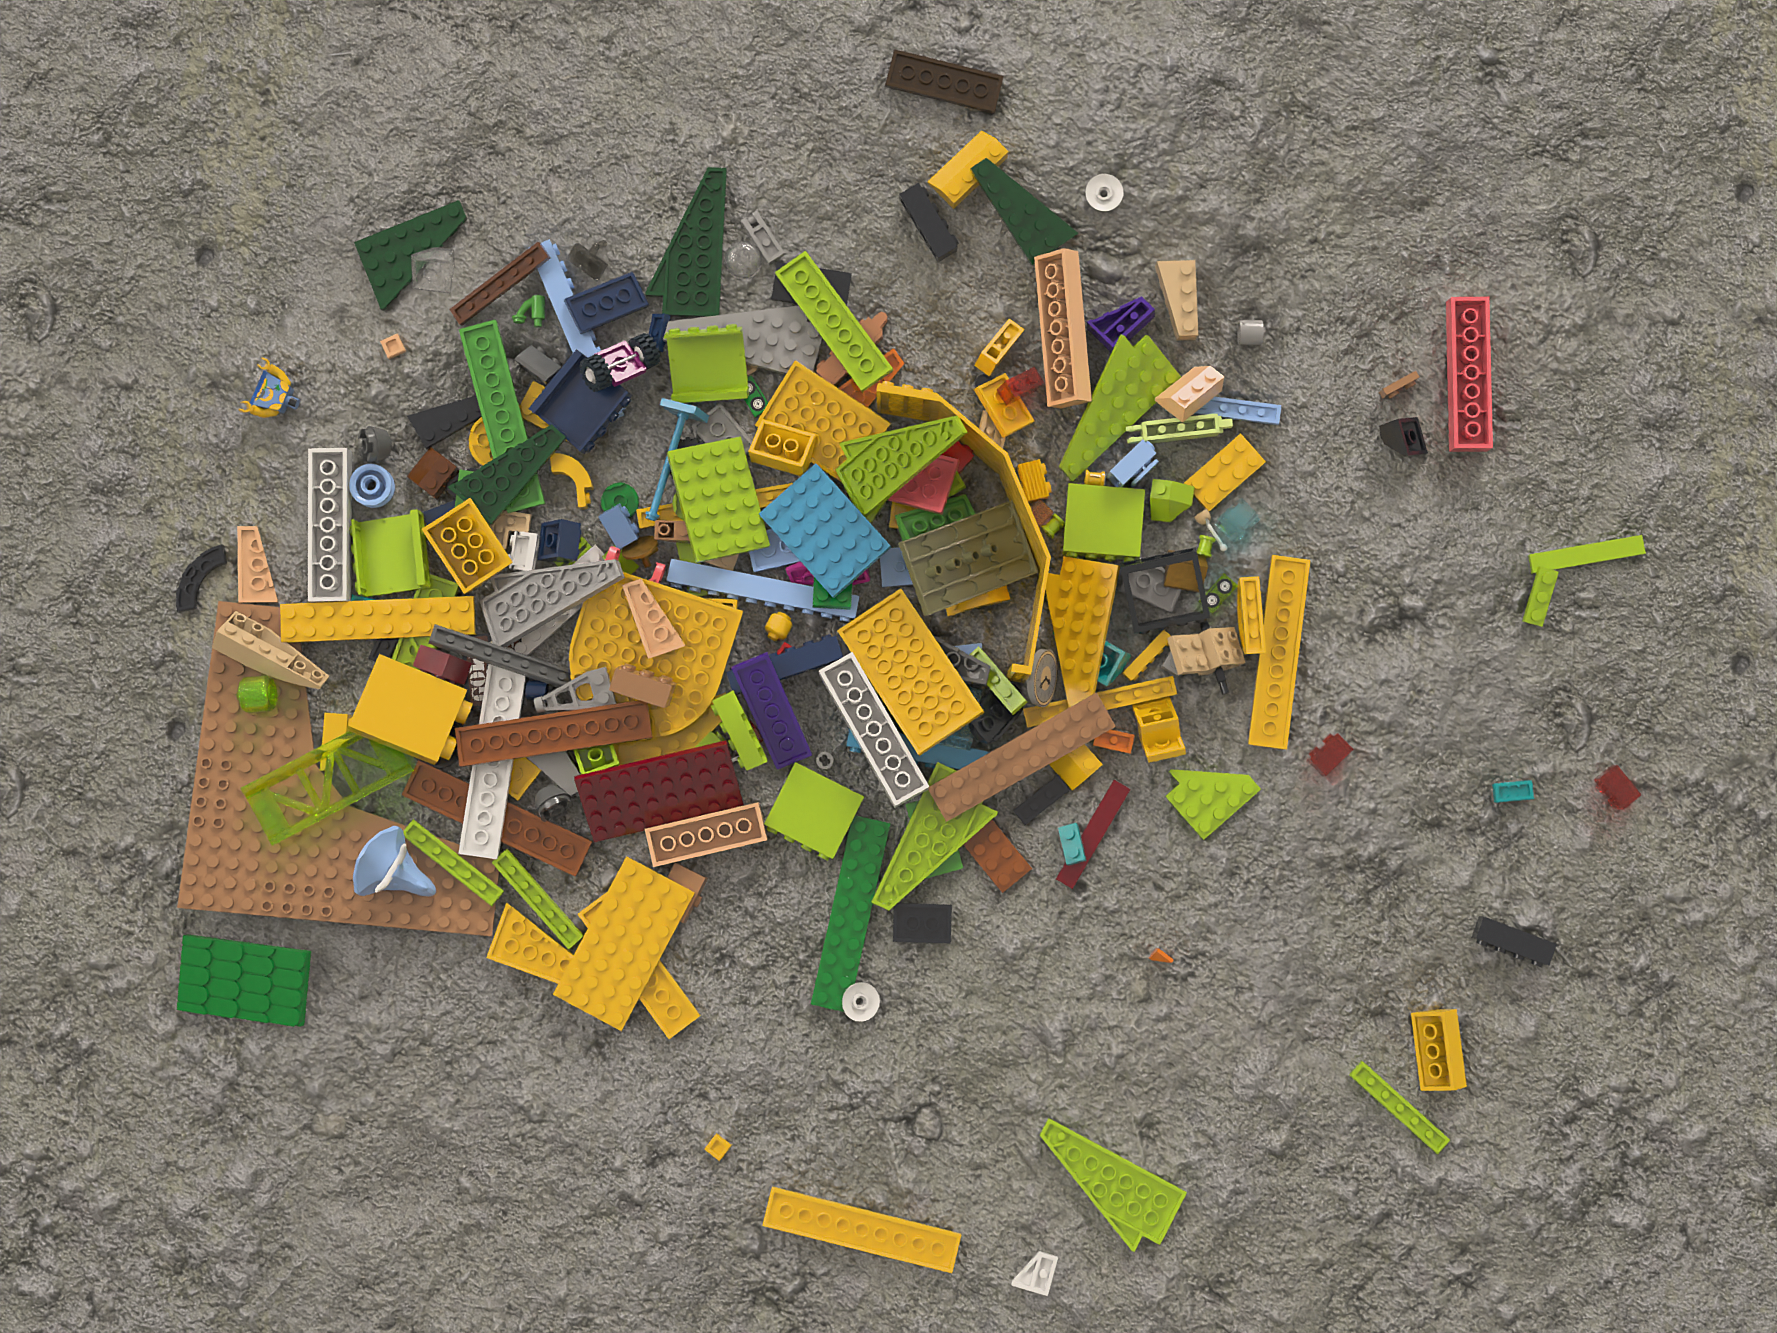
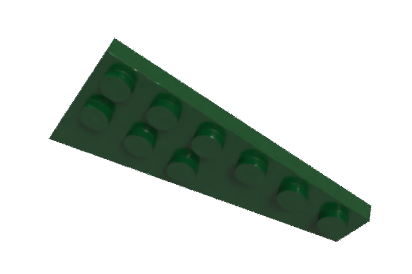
[970,158,1078,265]
[448,424,567,525]

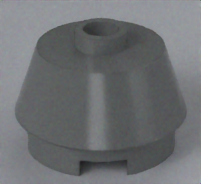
[358,426,392,464]
[534,785,573,822]

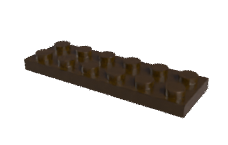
[885,49,1004,114]

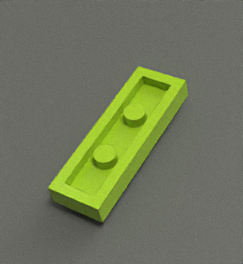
[1522,566,1559,627]

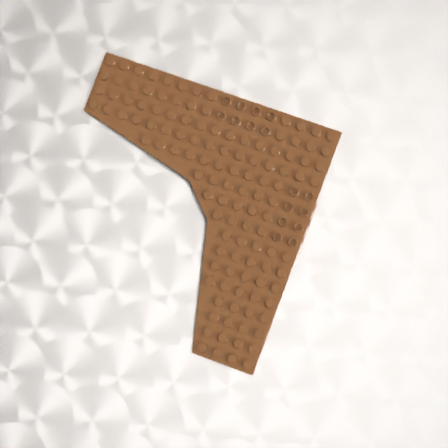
[177,601,500,936]

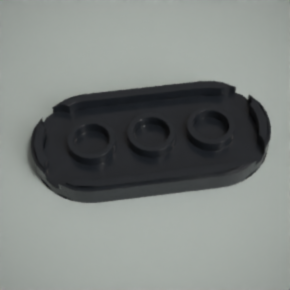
[969,684,1023,744]

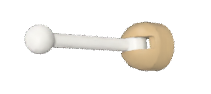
[1194,509,1227,551]

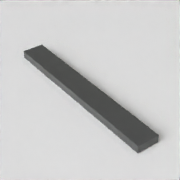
[428,624,571,687]

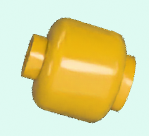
[764,612,793,641]

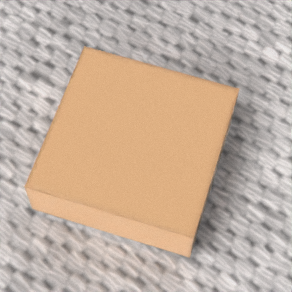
[380,334,406,360]

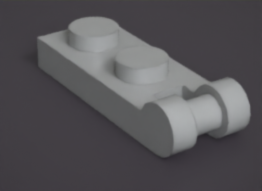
[741,210,785,265]

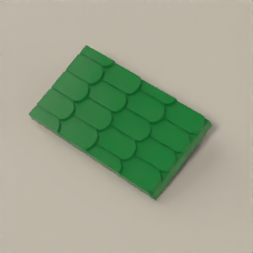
[177,934,311,1027]

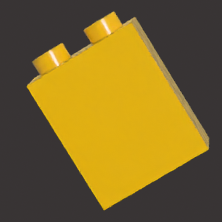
[347,654,473,765]

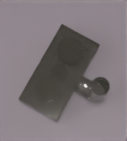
[566,240,608,281]

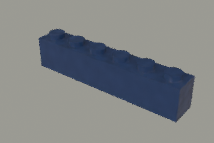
[726,634,843,695]

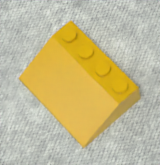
[422,498,513,594]

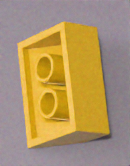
[748,419,816,476]
[1049,744,1103,791]

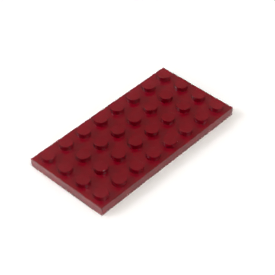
[574,740,744,842]

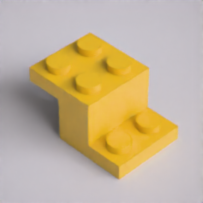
[1132,696,1186,763]

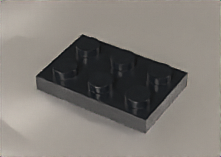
[893,903,952,944]

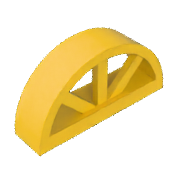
[1237,576,1266,654]

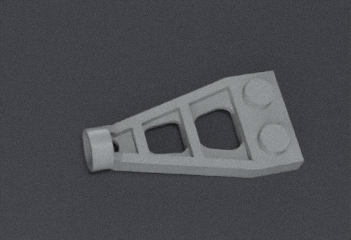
[534,667,617,713]

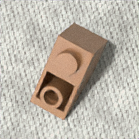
[654,520,690,543]

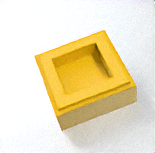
[704,1133,732,1161]

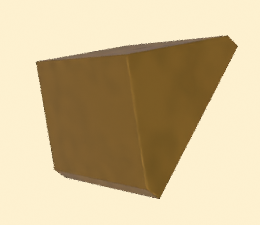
[1164,550,1208,592]

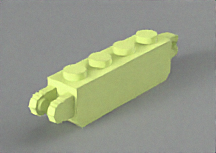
[1126,414,1233,444]

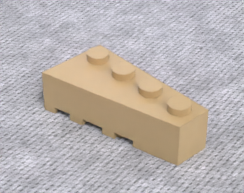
[1155,260,1198,341]

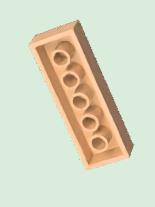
[645,802,768,867]

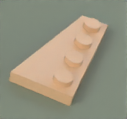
[237,526,278,603]
[622,579,686,659]

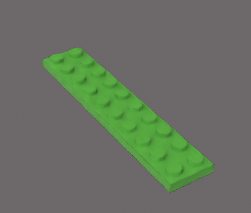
[459,319,546,513]

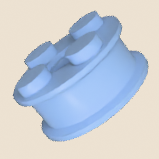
[349,464,395,508]

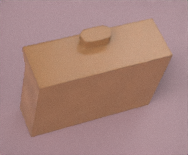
[667,862,708,923]

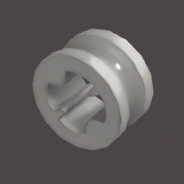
[816,752,834,769]

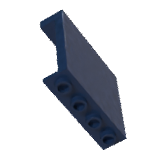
[528,349,633,454]

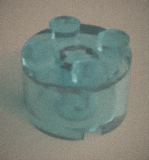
[1214,498,1260,541]

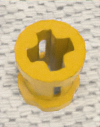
[1084,470,1105,486]

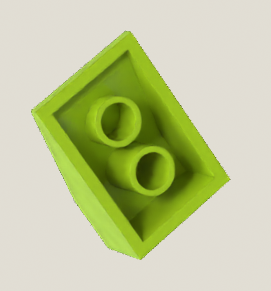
[574,744,620,774]

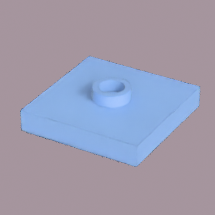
[880,547,913,588]

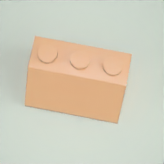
[1155,366,1224,423]

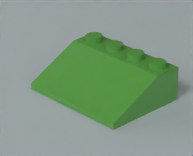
[895,494,975,541]

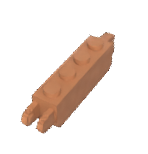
[816,312,888,387]

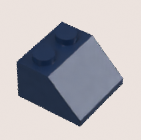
[537,519,581,563]

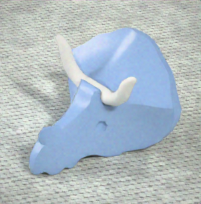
[353,826,436,897]

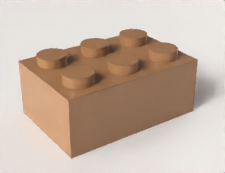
[609,663,677,708]

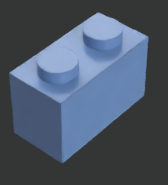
[599,503,640,549]

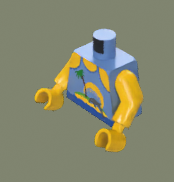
[239,357,300,418]

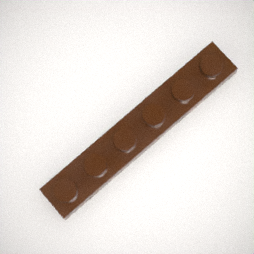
[449,242,551,325]

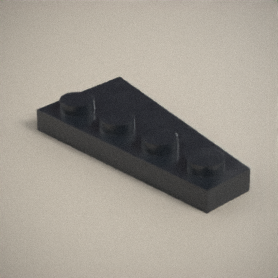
[407,396,482,449]

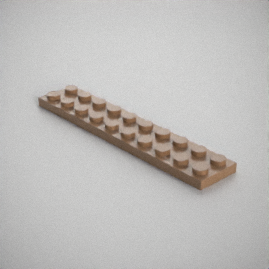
[928,693,1116,822]

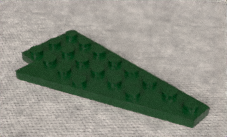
[645,167,727,318]

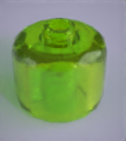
[237,675,278,713]

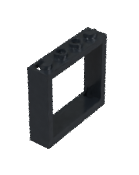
[1120,547,1210,634]

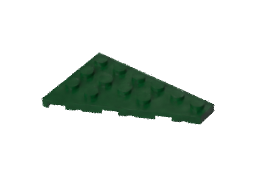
[354,200,467,311]

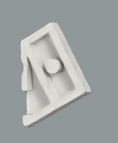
[1011,1251,1058,1296]

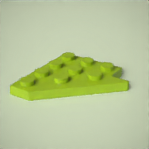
[1165,769,1261,840]

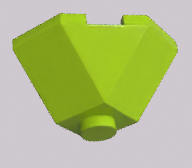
[1150,479,1195,522]

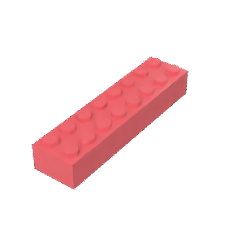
[1446,297,1493,452]

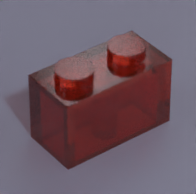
[997,367,1044,406]
[1307,733,1354,777]
[1594,765,1641,810]

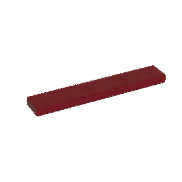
[1056,780,1131,889]

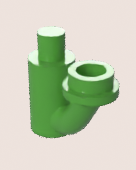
[512,295,545,327]

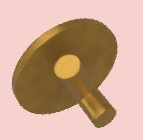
[621,535,659,568]

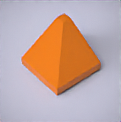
[1149,948,1174,963]

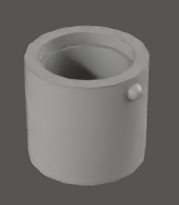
[1237,320,1264,345]

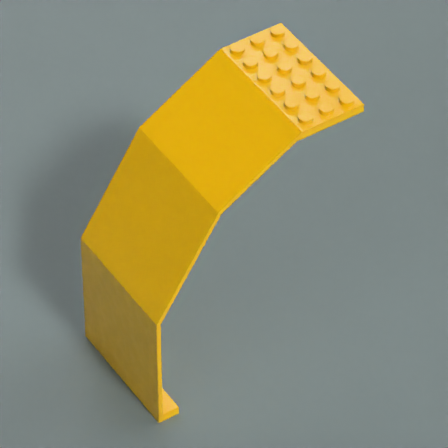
[877,381,1051,683]

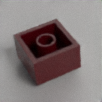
[413,645,472,685]

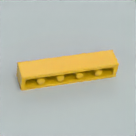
[1122,630,1171,682]

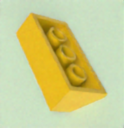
[927,131,1009,209]
[1411,1009,1467,1091]

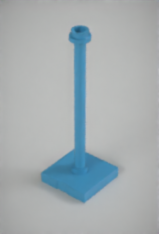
[645,398,709,521]

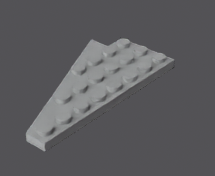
[663,306,822,375]
[480,559,625,648]

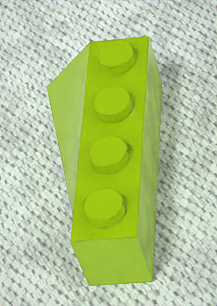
[711,690,768,770]

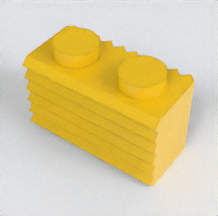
[1017,459,1052,503]

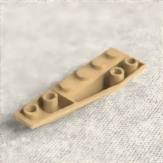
[212,611,329,689]

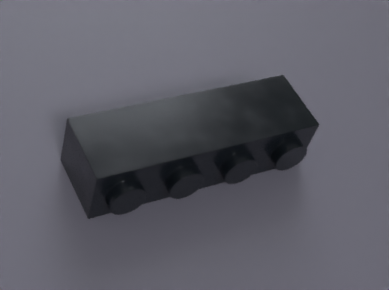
[899,183,959,262]
[1471,916,1557,968]

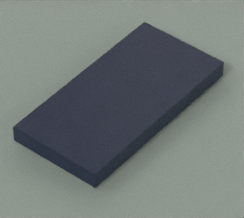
[564,271,649,334]

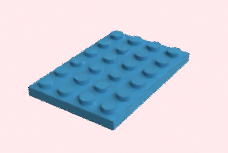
[759,463,891,598]

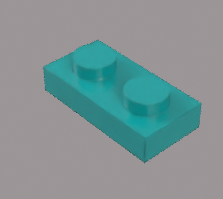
[1058,823,1087,866]

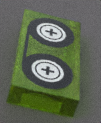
[1198,573,1238,614]

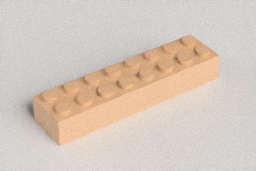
[1034,248,1092,409]

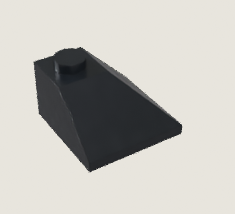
[1379,417,1428,457]

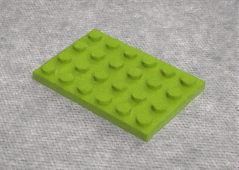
[667,436,770,563]

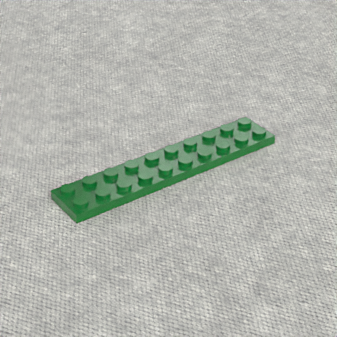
[811,816,890,1012]

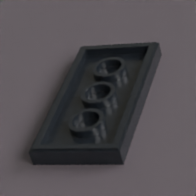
[771,262,852,306]

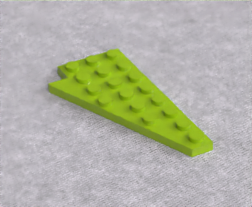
[1059,335,1181,481]
[835,416,968,518]
[871,762,998,910]
[1039,1118,1187,1252]

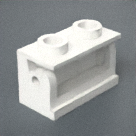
[508,531,540,572]

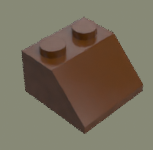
[407,447,460,500]

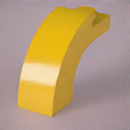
[550,453,594,510]
[945,585,1010,616]

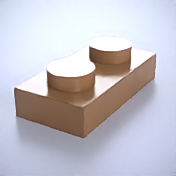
[1379,371,1419,399]

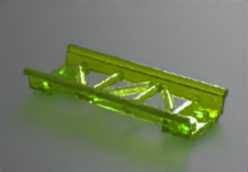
[240,731,413,846]

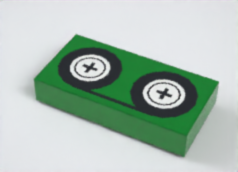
[744,375,768,418]

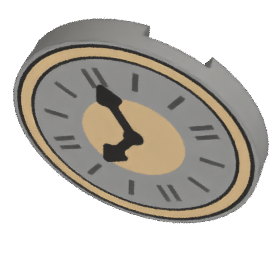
[1027,649,1058,707]

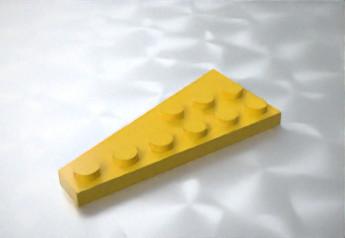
[486,903,574,984]

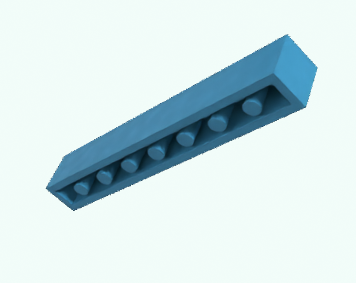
[846,730,989,770]

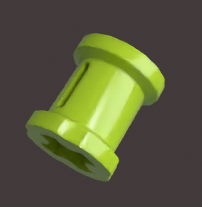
[1041,513,1065,539]
[1197,535,1216,558]

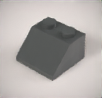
[515,345,562,386]

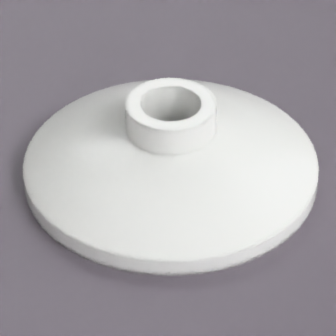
[1085,174,1123,211]
[842,982,880,1021]

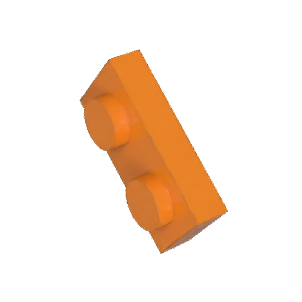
[1093,730,1135,754]

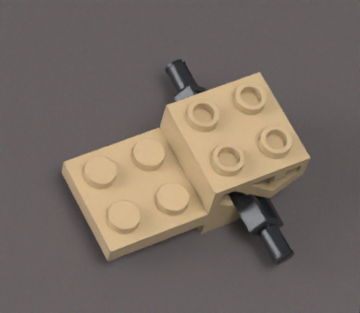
[1167,620,1245,695]

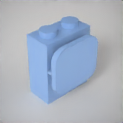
[1107,440,1159,488]

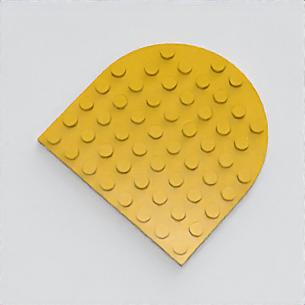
[569,572,744,738]

